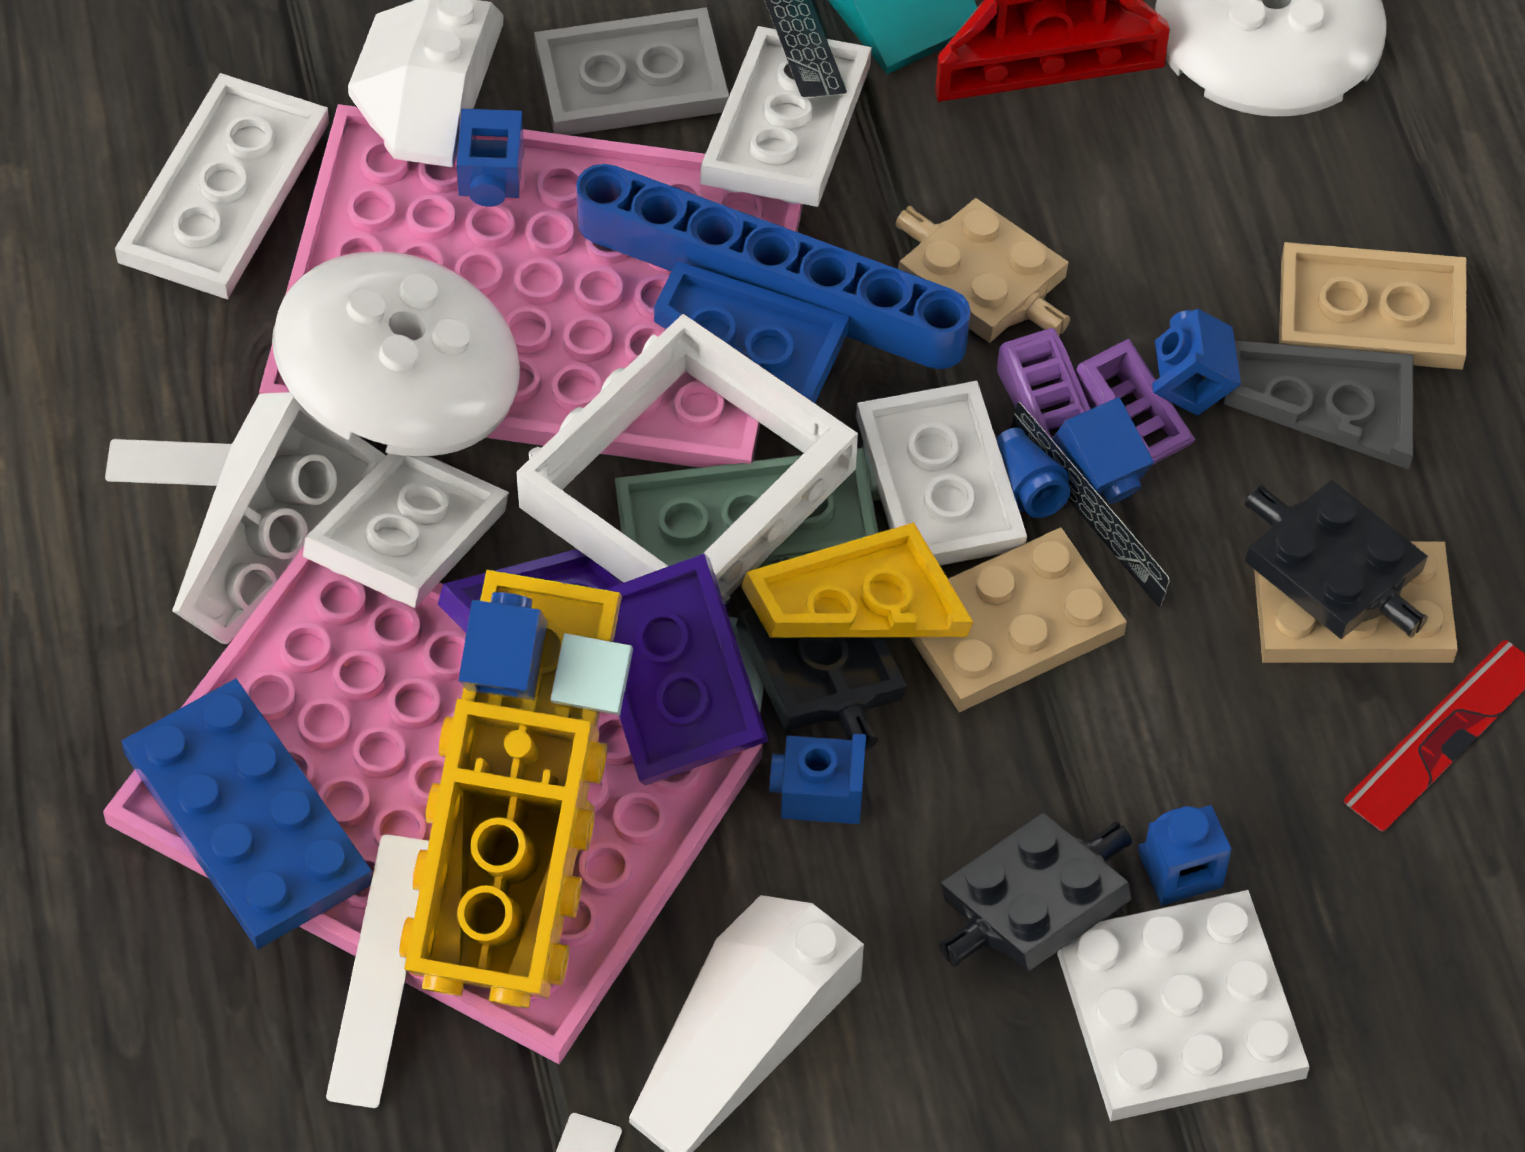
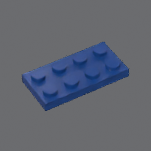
[121,678,373,950]

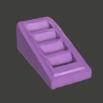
[997,328,1090,439]
[1075,339,1196,465]

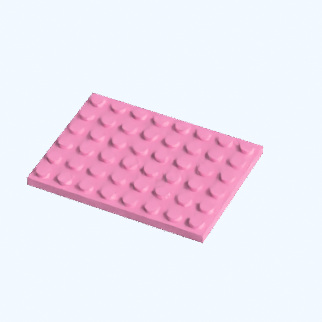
[259,104,803,468]
[103,546,763,1064]

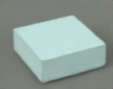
[551,633,633,716]

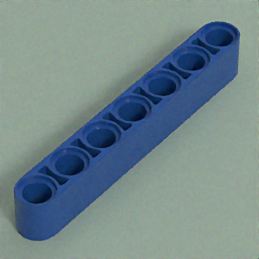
[576,164,971,369]

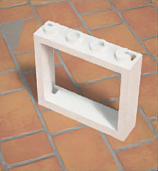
[517,314,858,601]

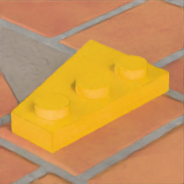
[741,522,974,638]

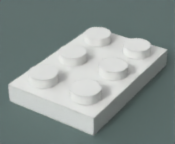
[856,381,1027,566]
[303,453,509,608]

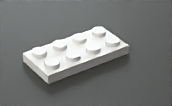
[700,26,872,207]
[115,73,329,299]

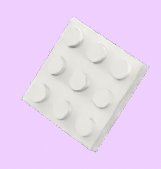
[1057,890,1310,1121]

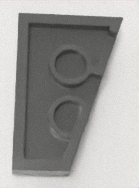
[1224,341,1413,470]

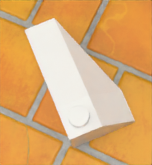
[172,392,386,644]
[629,895,864,1152]

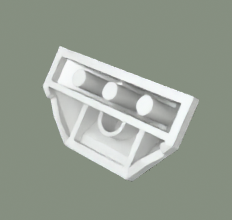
[348,0,503,168]

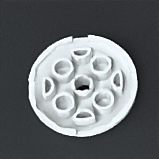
[1155,0,1387,116]
[272,252,520,457]

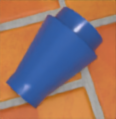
[996,428,1070,518]

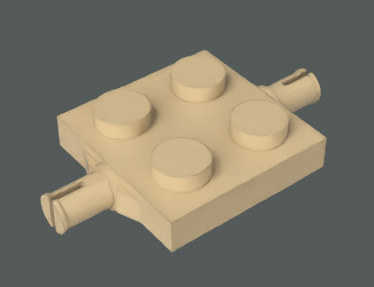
[896,198,1070,343]

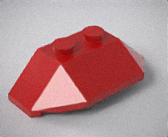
[935,0,1170,102]

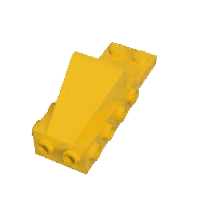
[399,570,622,1008]

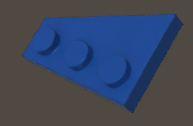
[654,261,850,403]

